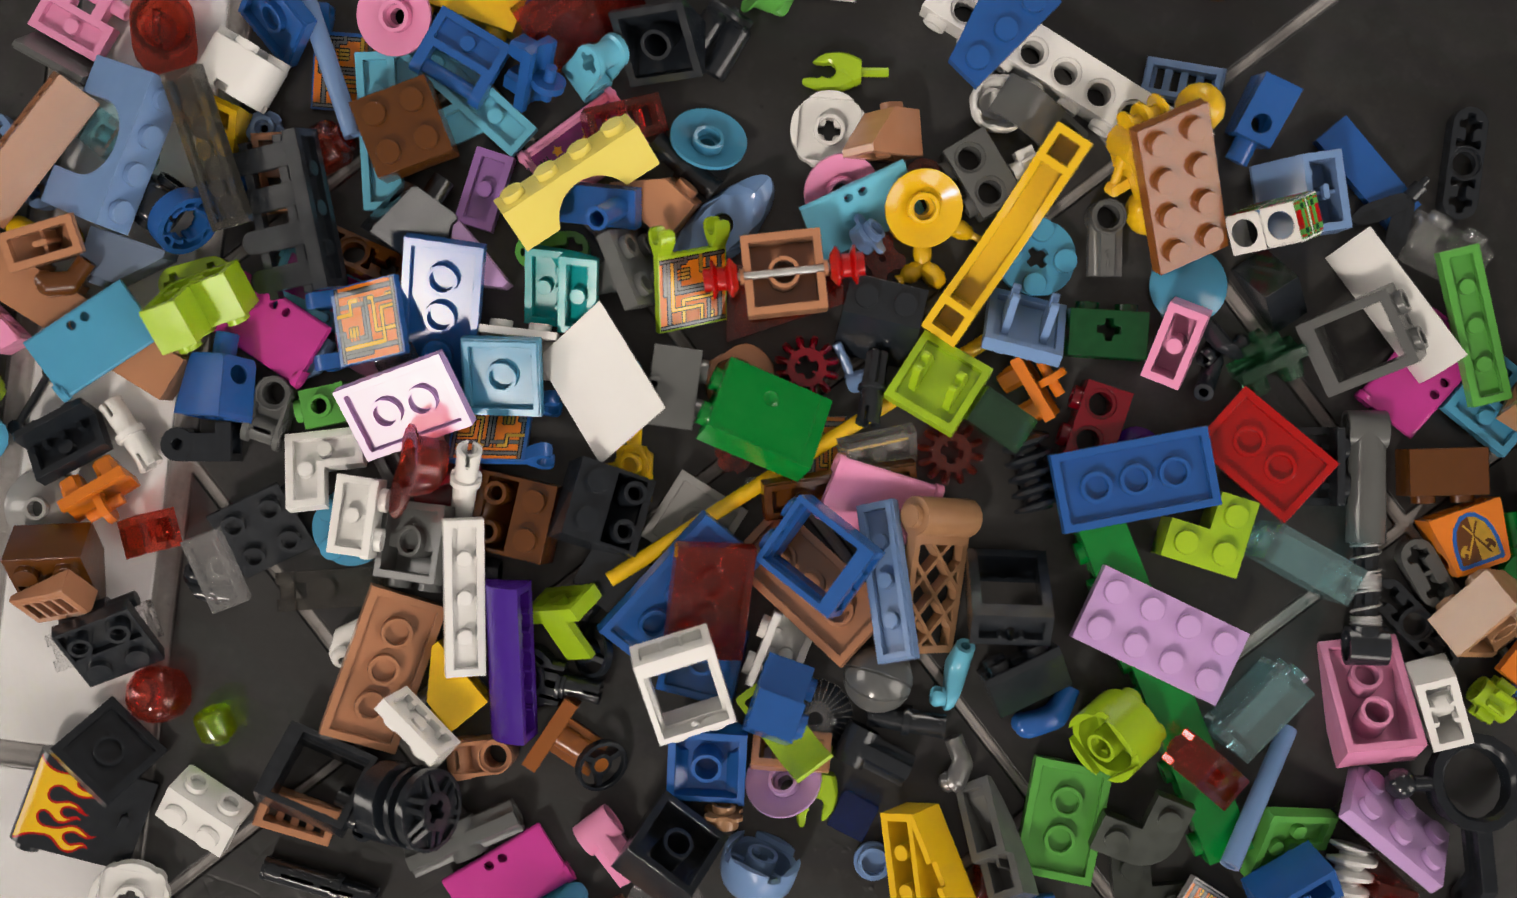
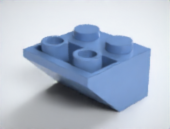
[1249,148,1353,239]

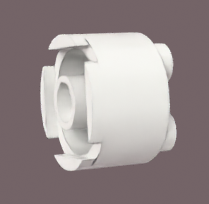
[192,25,291,115]

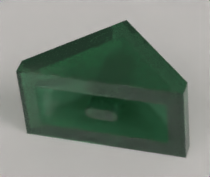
[962,386,1038,454]

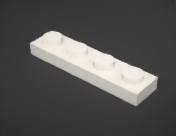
[442,517,486,678]

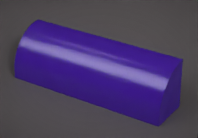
[485,579,538,746]

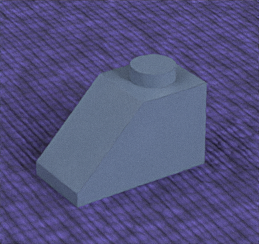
[81,226,179,288]

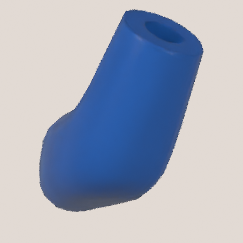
[1011,686,1080,739]

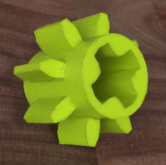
[1466,675,1517,725]

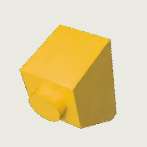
[426,638,490,732]

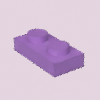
[456,146,516,234]

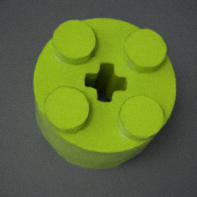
[1069,687,1166,783]

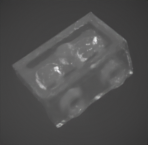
[1395,209,1494,281]

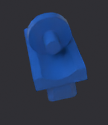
[503,34,566,113]

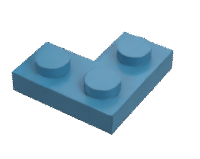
[1438,356,1517,457]

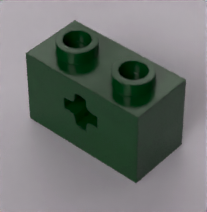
[1063,301,1150,362]

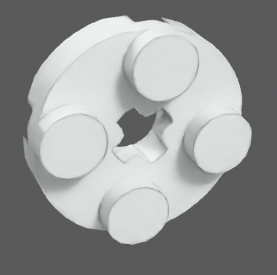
[790,90,864,167]
[87,859,171,898]

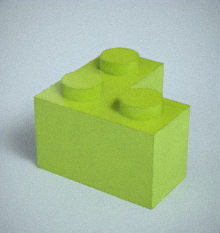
[138,259,259,356]
[1150,491,1260,579]

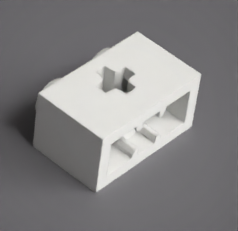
[1405,653,1475,753]

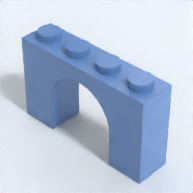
[40,55,185,236]

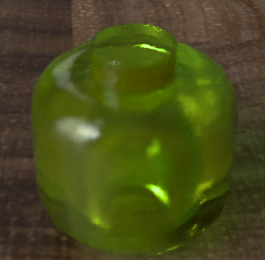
[193,703,238,746]

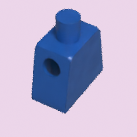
[1225,72,1303,167]
[174,331,256,423]

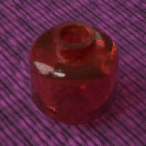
[309,119,356,177]

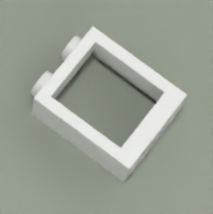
[629,623,737,746]

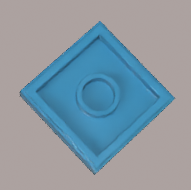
[460,335,545,417]

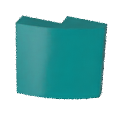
[524,245,599,333]

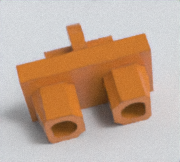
[996,357,1067,426]
[57,454,141,524]

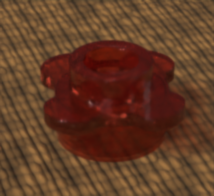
[864,235,906,280]

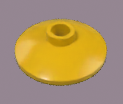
[885,168,963,248]

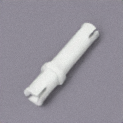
[450,440,483,518]

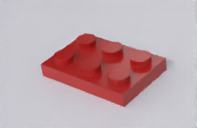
[1208,386,1339,524]

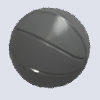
[843,644,913,713]

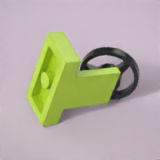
[532,583,613,678]

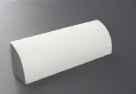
[1325,226,1467,384]

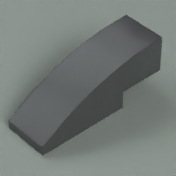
[956,775,1039,898]

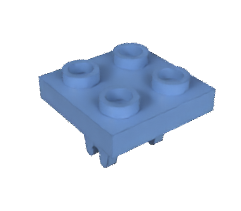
[981,283,1067,367]

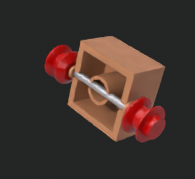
[702,227,866,320]

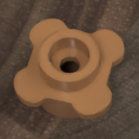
[704,802,743,832]

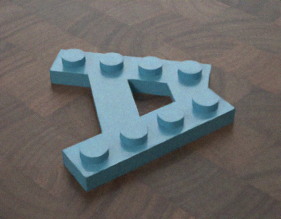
[354,49,538,211]

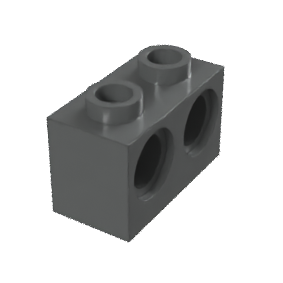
[938,126,1018,223]

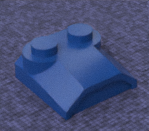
[666,722,748,806]

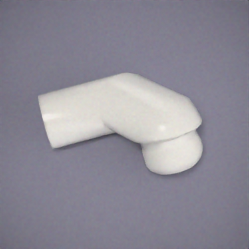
[329,618,358,668]

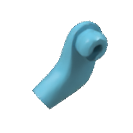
[929,638,976,711]

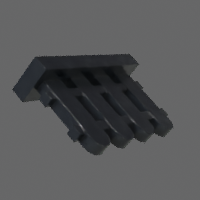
[226,127,349,300]

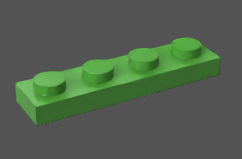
[1434,243,1513,408]

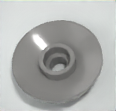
[4,471,80,531]

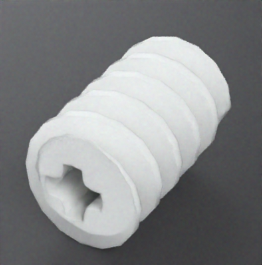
[1325,839,1378,898]

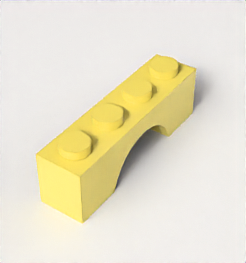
[493,113,660,251]

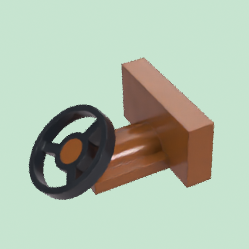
[522,697,628,791]

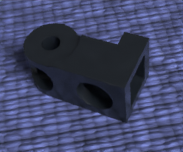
[160,422,243,462]

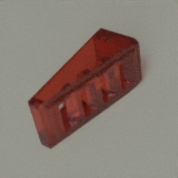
[580,92,669,139]

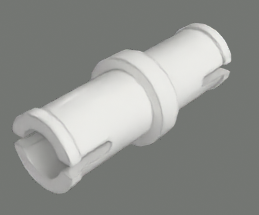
[99,395,163,473]

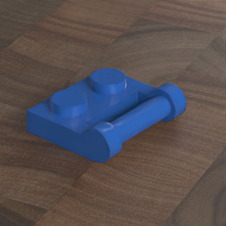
[409,5,510,110]

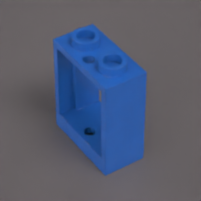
[754,494,886,618]

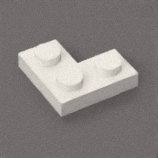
[284,427,367,513]

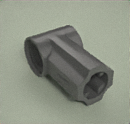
[1083,198,1127,277]

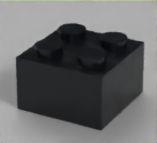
[610,790,729,898]

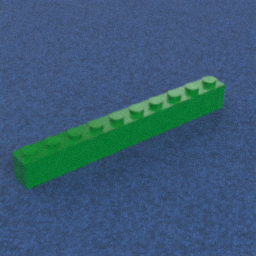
[1057,509,1254,865]

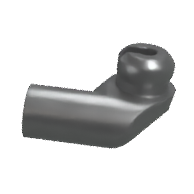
[938,733,973,793]

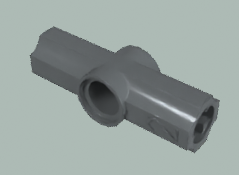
[403,798,525,878]

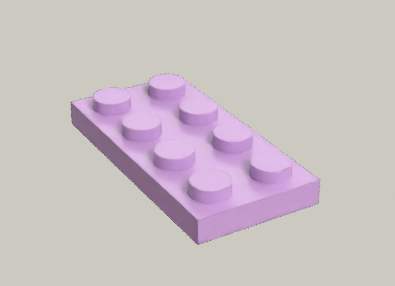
[1069,564,1250,706]

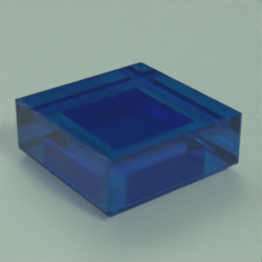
[827,788,879,842]

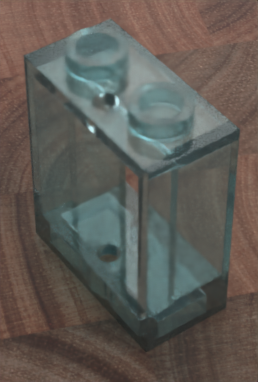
[1244,520,1368,606]
[1203,656,1315,764]

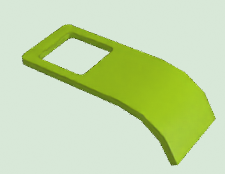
[736,683,833,783]

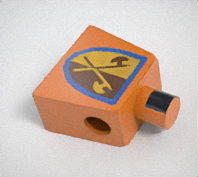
[1414,495,1511,578]

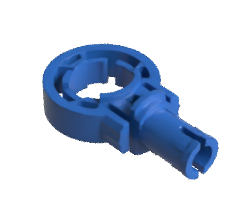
[148,174,247,254]

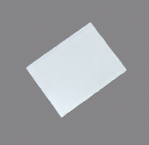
[542,300,666,462]

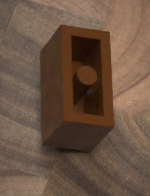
[1395,447,1490,504]

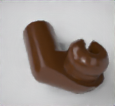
[34,255,96,297]

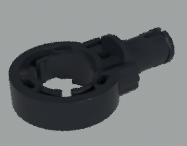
[534,642,604,708]

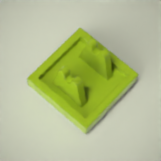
[884,330,993,438]

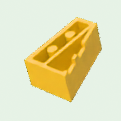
[880,802,976,898]

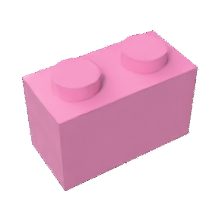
[1140,296,1213,390]

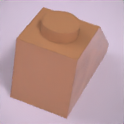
[842,101,923,163]
[610,177,703,235]

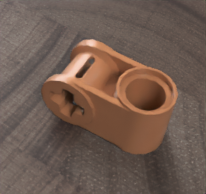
[446,734,519,781]

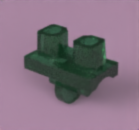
[1225,328,1309,397]

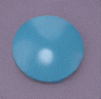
[1149,254,1227,318]

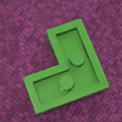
[1240,807,1339,877]

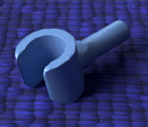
[832,341,864,393]

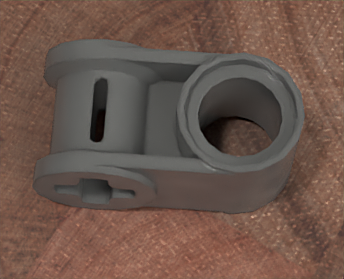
[240,375,301,453]

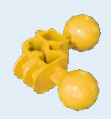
[1104,82,1226,236]

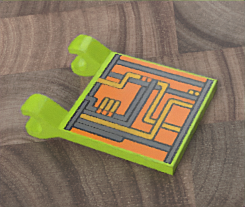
[648,216,730,334]

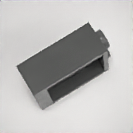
[1295,282,1428,398]

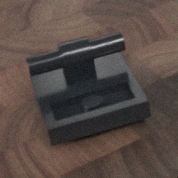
[51,590,165,687]

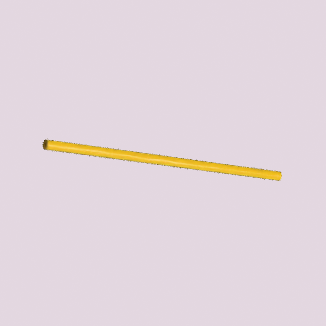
[605,334,987,587]

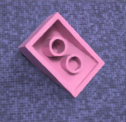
[1317,634,1428,768]

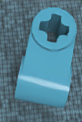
[562,32,629,103]

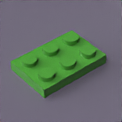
[1019,754,1112,887]

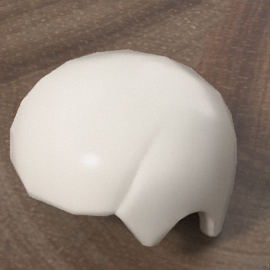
[969,74,1018,133]

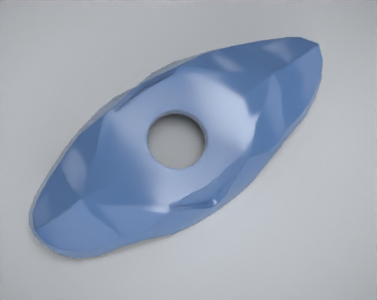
[673,174,775,261]

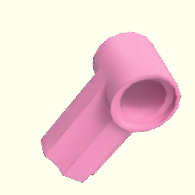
[572,804,630,888]

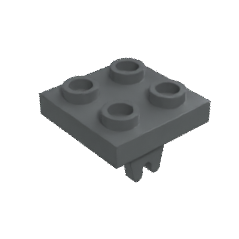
[596,228,655,311]

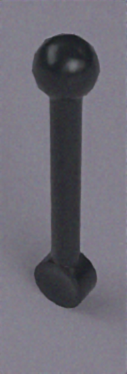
[7,370,50,434]

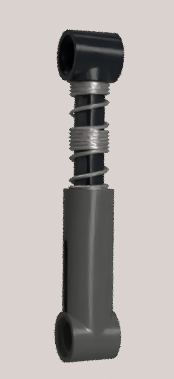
[1340,410,1392,666]

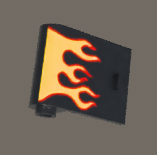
[9,745,159,866]

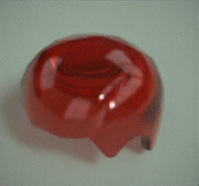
[125,664,192,723]

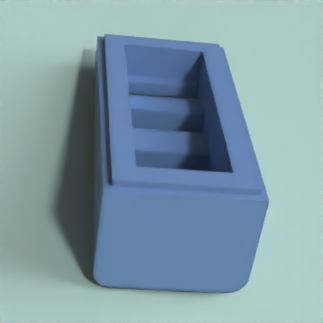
[1141,56,1227,103]

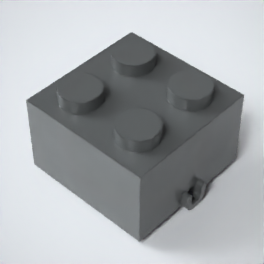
[648,344,709,430]

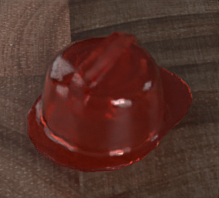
[129,0,198,79]
[389,424,450,519]

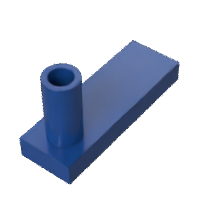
[559,182,642,231]

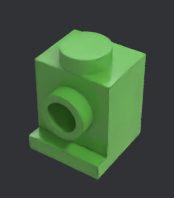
[293,381,350,430]

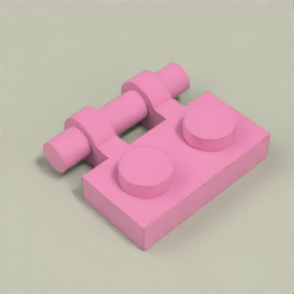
[27,0,133,62]

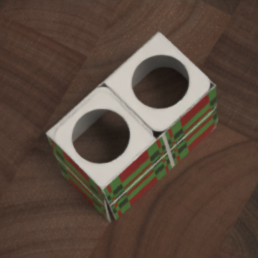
[1225,190,1324,256]

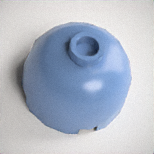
[720,830,801,898]

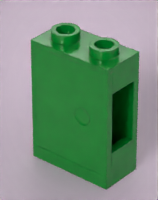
[695,356,833,482]

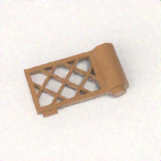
[901,496,983,654]

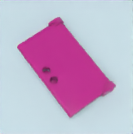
[213,271,332,389]
[1354,307,1462,439]
[441,822,576,898]

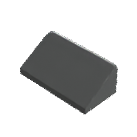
[11,30,94,87]

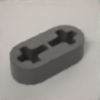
[1394,538,1455,607]

